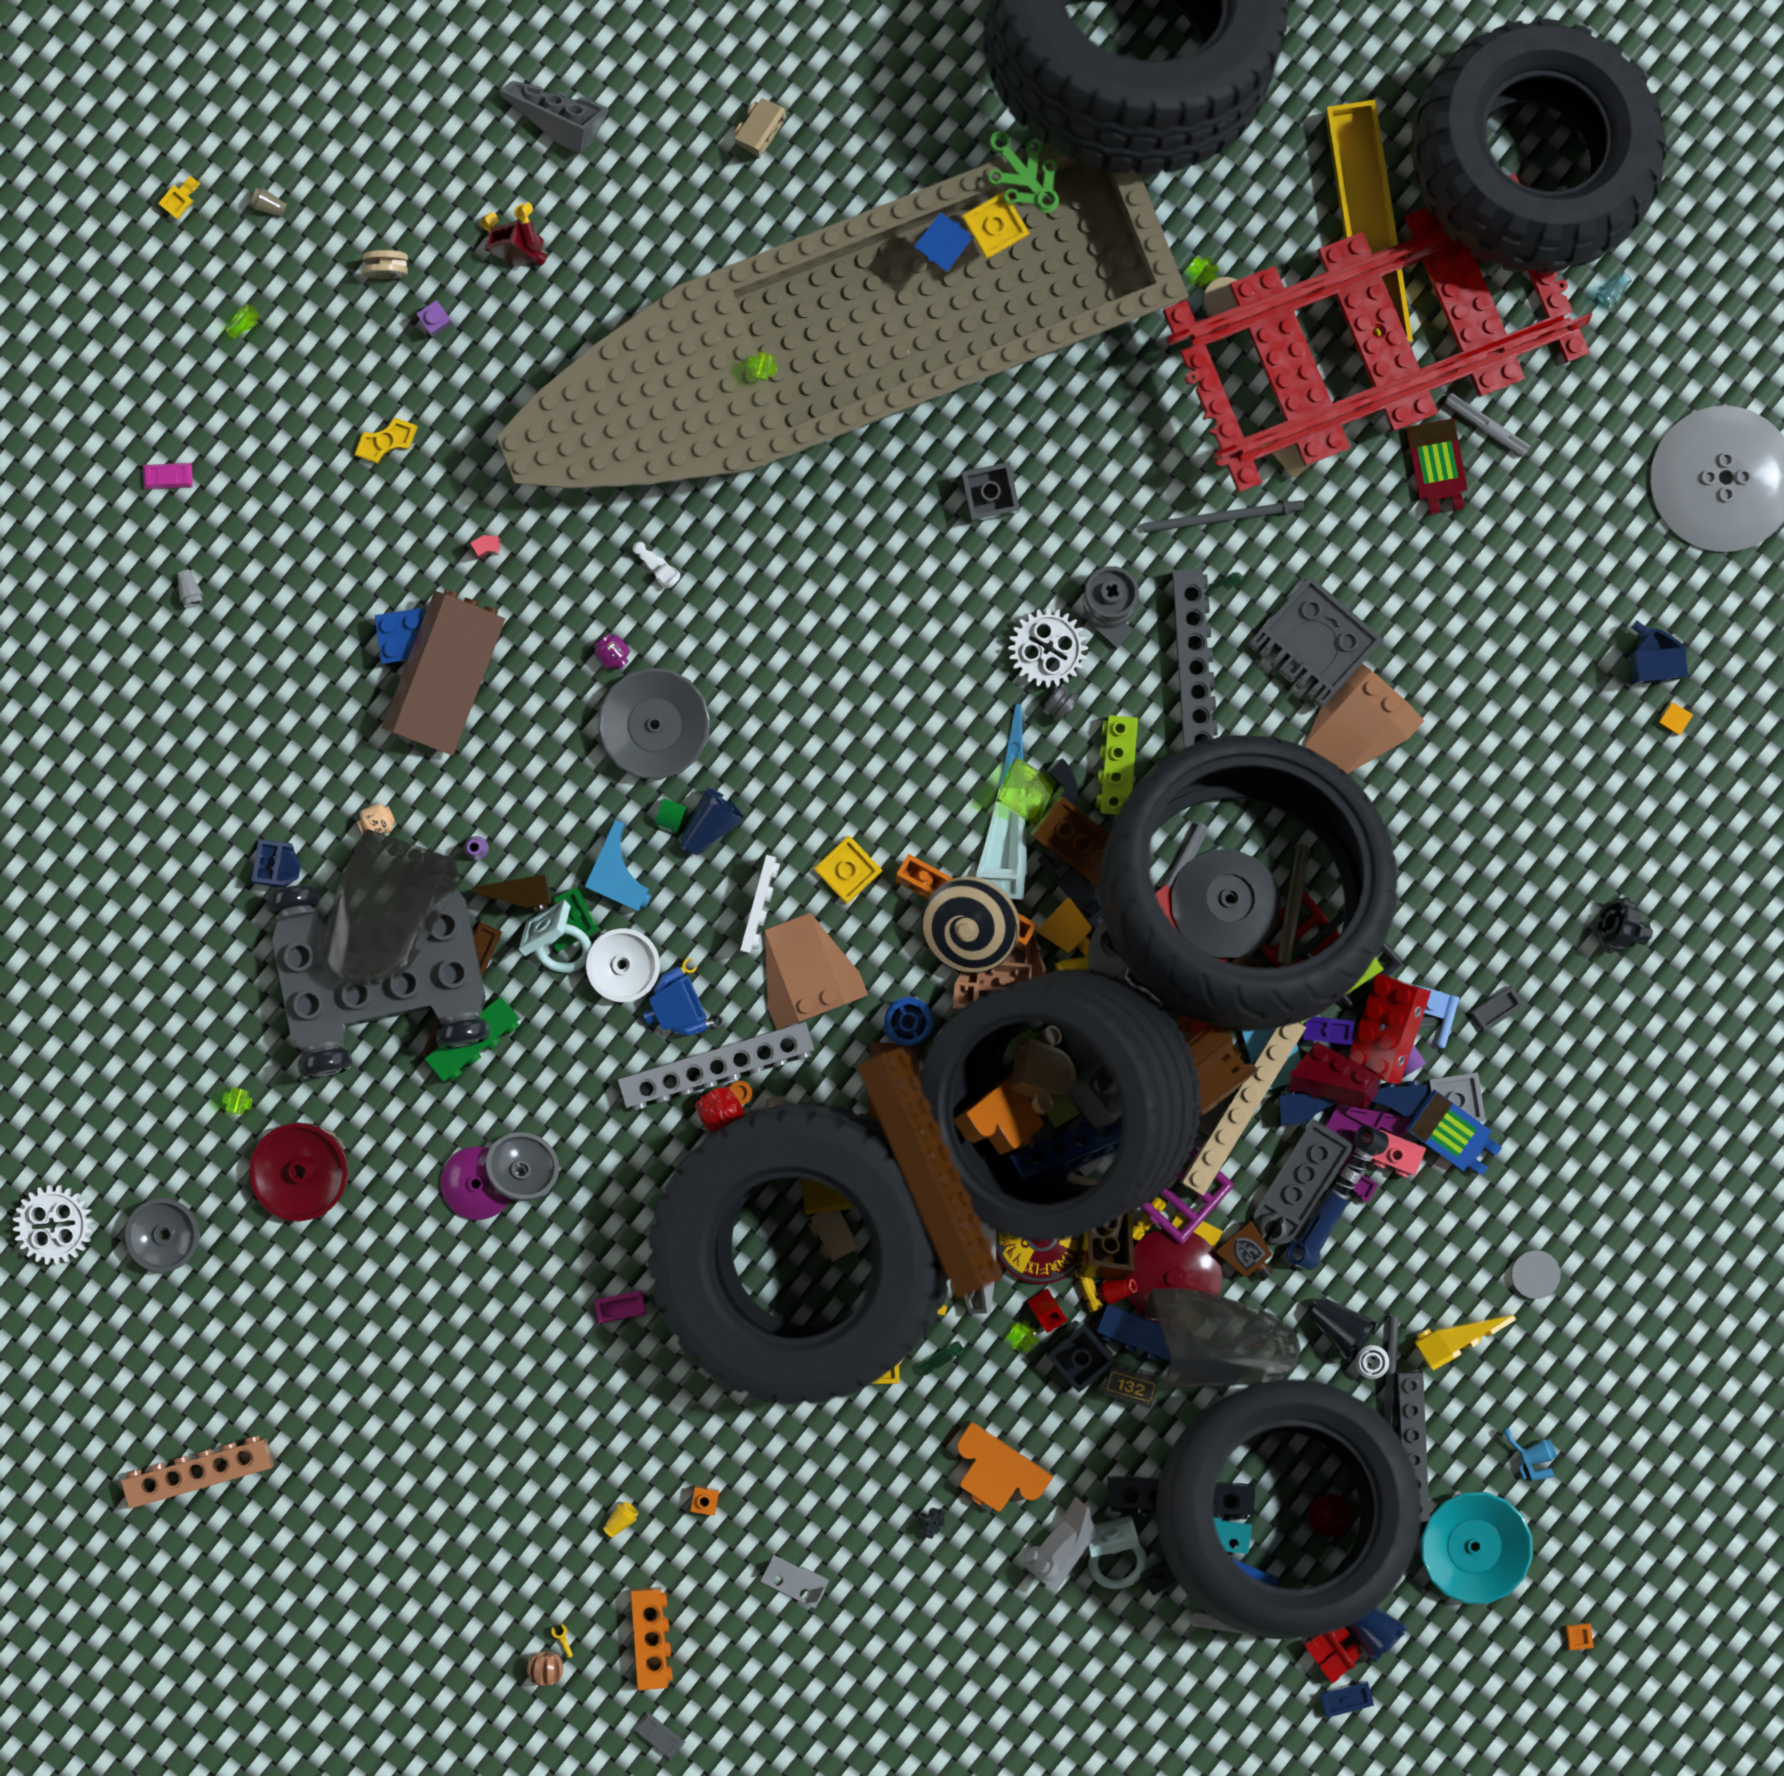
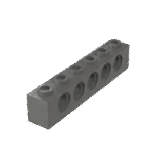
[1396,1371,1430,1521]

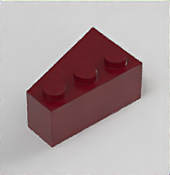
[1289,1042,1379,1109]

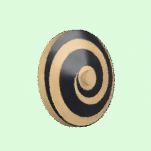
[922,877,1020,973]

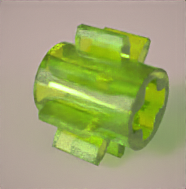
[747,351,779,381]
[221,1087,253,1115]

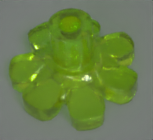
[1188,256,1219,288]
[1007,1320,1039,1352]

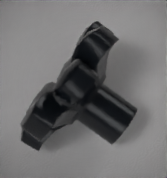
[918,1507,945,1539]

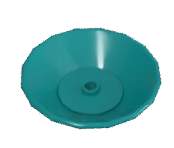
[1421,1492,1533,1604]

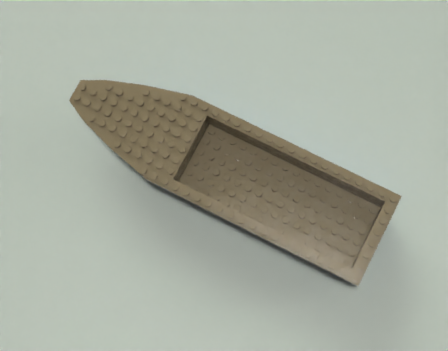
[497,143,1189,489]

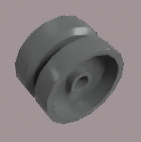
[1083,566,1139,628]

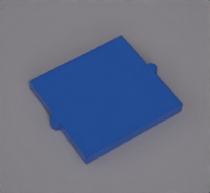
[914,212,973,272]

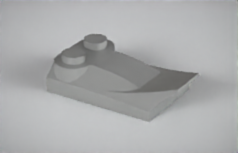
[1024,1497,1099,1591]

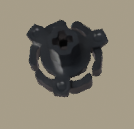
[1595,897,1653,954]

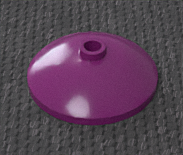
[441,1146,511,1220]

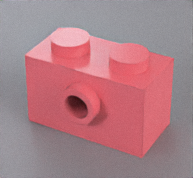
[1372,1130,1426,1178]

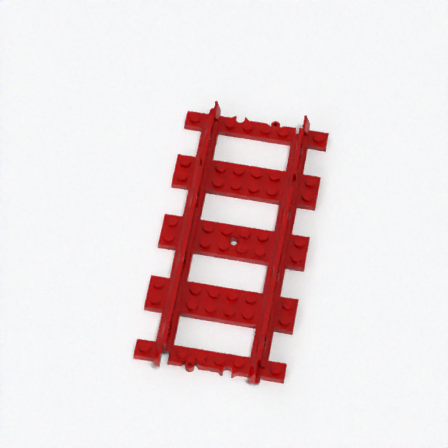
[1162,173,1593,493]

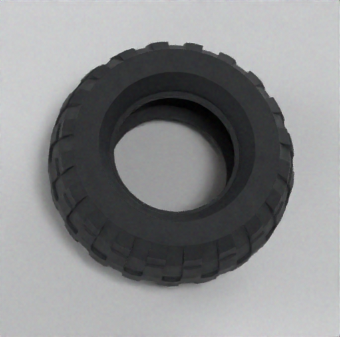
[1412,19,1666,274]

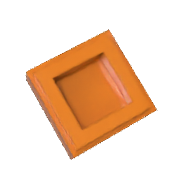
[1565,1623,1594,1651]

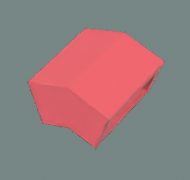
[470,535,501,559]

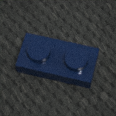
[1320,1681,1374,1718]

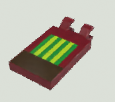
[1405,418,1468,515]

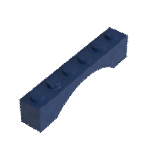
[1277,1080,1427,1125]

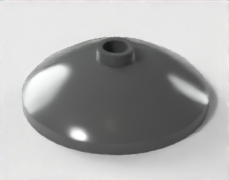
[485,1132,559,1201]
[125,1198,199,1272]

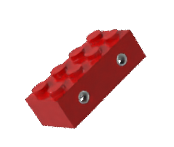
[1348,973,1431,1084]

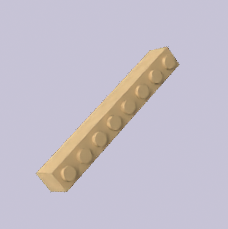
[1180,1023,1306,1196]

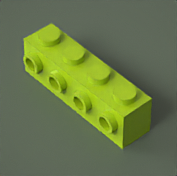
[1096,715,1138,815]

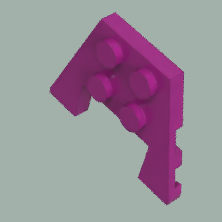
[1325,1104,1412,1203]

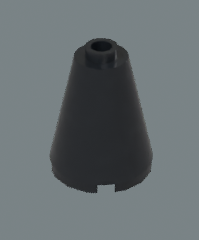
[1308,1297,1378,1362]

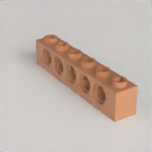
[121,1435,274,1509]

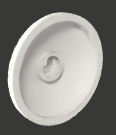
[586,928,660,1002]

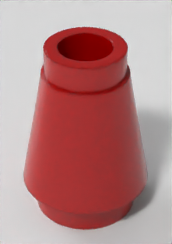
[1099,1279,1137,1304]

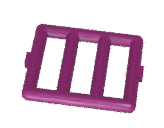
[1140,1148,1233,1244]

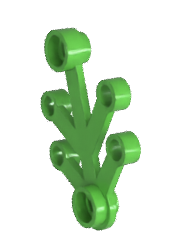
[988,131,1059,214]

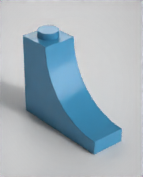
[585,820,651,912]

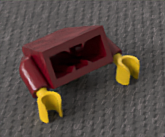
[480,202,547,266]

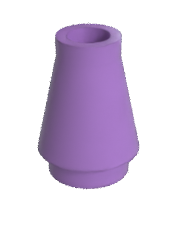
[464,836,489,860]

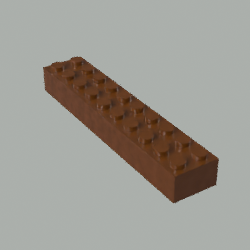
[857,1047,1002,1298]

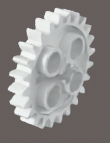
[1008,608,1088,688]
[13,1185,94,1265]

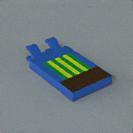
[1406,1089,1502,1176]

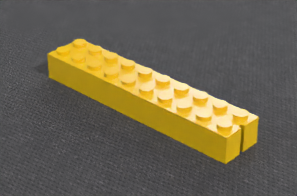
[1325,100,1413,344]

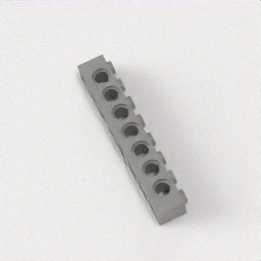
[618,1022,815,1111]

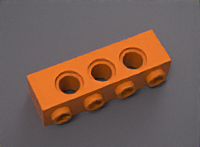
[631,1587,673,1690]

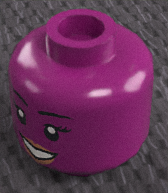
[594,633,630,670]

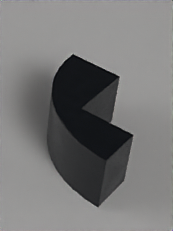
[1046,758,1078,812]

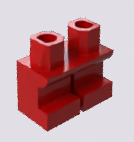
[1303,1627,1364,1684]

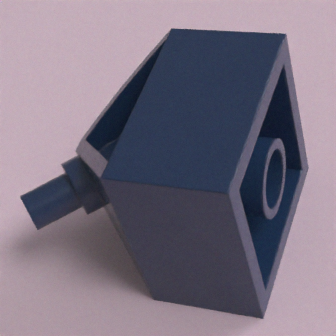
[1629,620,1688,685]

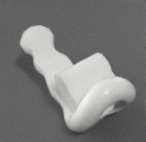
[633,542,680,589]

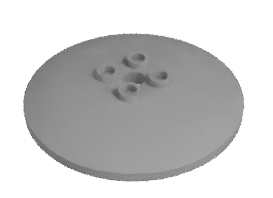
[1650,406,1784,553]

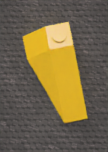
[1413,1314,1516,1371]

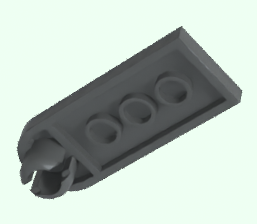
[1254,1119,1355,1244]

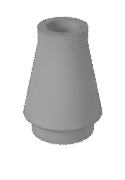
[177,570,204,608]

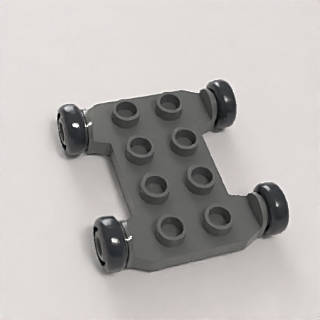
[266,855,490,1078]

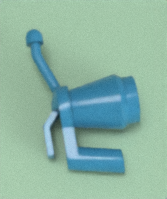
[1504,1428,1557,1481]

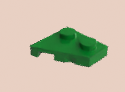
[555,886,600,952]

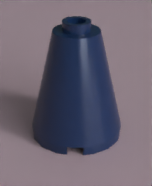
[680,787,745,856]
[1349,1607,1409,1663]

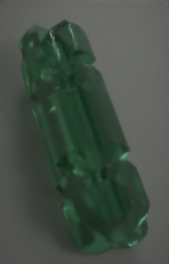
[919,1341,964,1375]

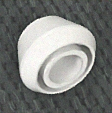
[1355,1345,1389,1379]

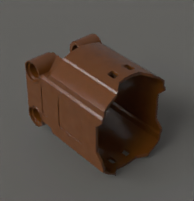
[1175,1014,1258,1116]

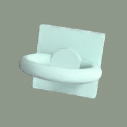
[519,899,592,973]
[1088,1516,1147,1589]

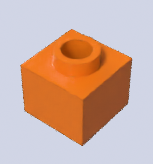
[691,1485,719,1516]

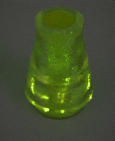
[225,303,261,339]

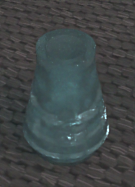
[1596,272,1632,308]

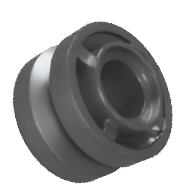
[1043,684,1079,723]

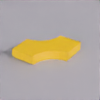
[355,417,418,464]

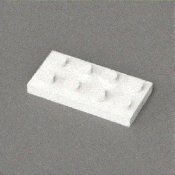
[741,855,780,953]

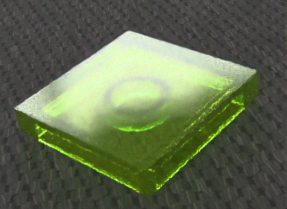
[995,758,1057,825]

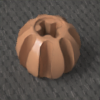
[527,1651,564,1686]

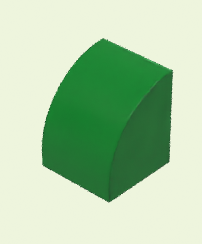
[654,798,687,835]

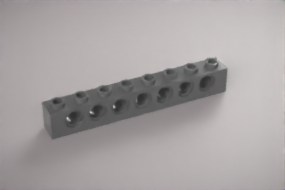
[1172,569,1218,749]

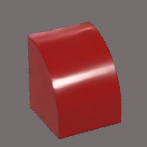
[1027,1288,1068,1334]

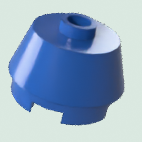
[884,997,933,1046]

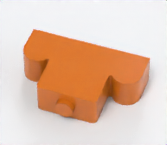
[953,1069,1043,1154]
[958,1421,1053,1511]

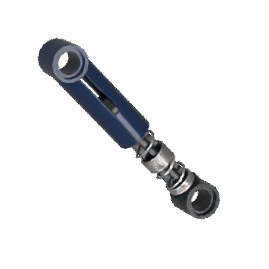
[1286,1125,1389,1270]

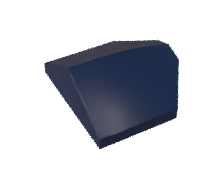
[251,839,301,888]

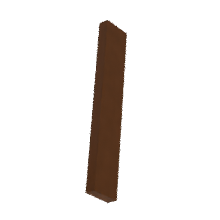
[421,922,502,1058]

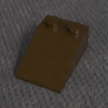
[472,874,553,912]
[1077,1211,1134,1280]

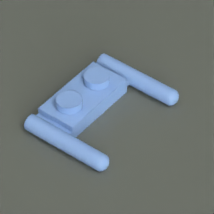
[1381,983,1459,1048]

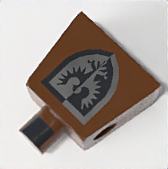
[1214,1220,1273,1282]

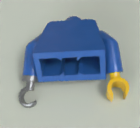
[644,958,724,1036]

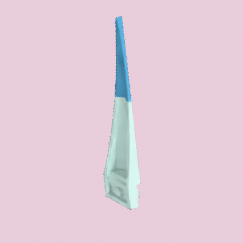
[976,704,1027,899]

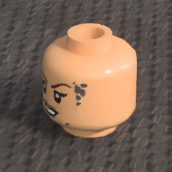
[357,803,396,839]

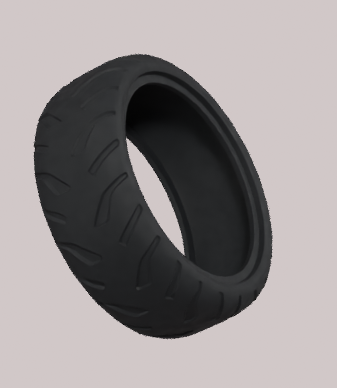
[1099,735,1398,1031]

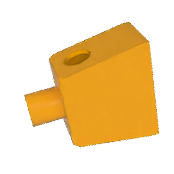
[1036,897,1093,956]

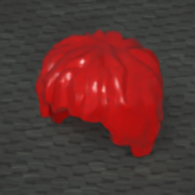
[695,1086,744,1133]

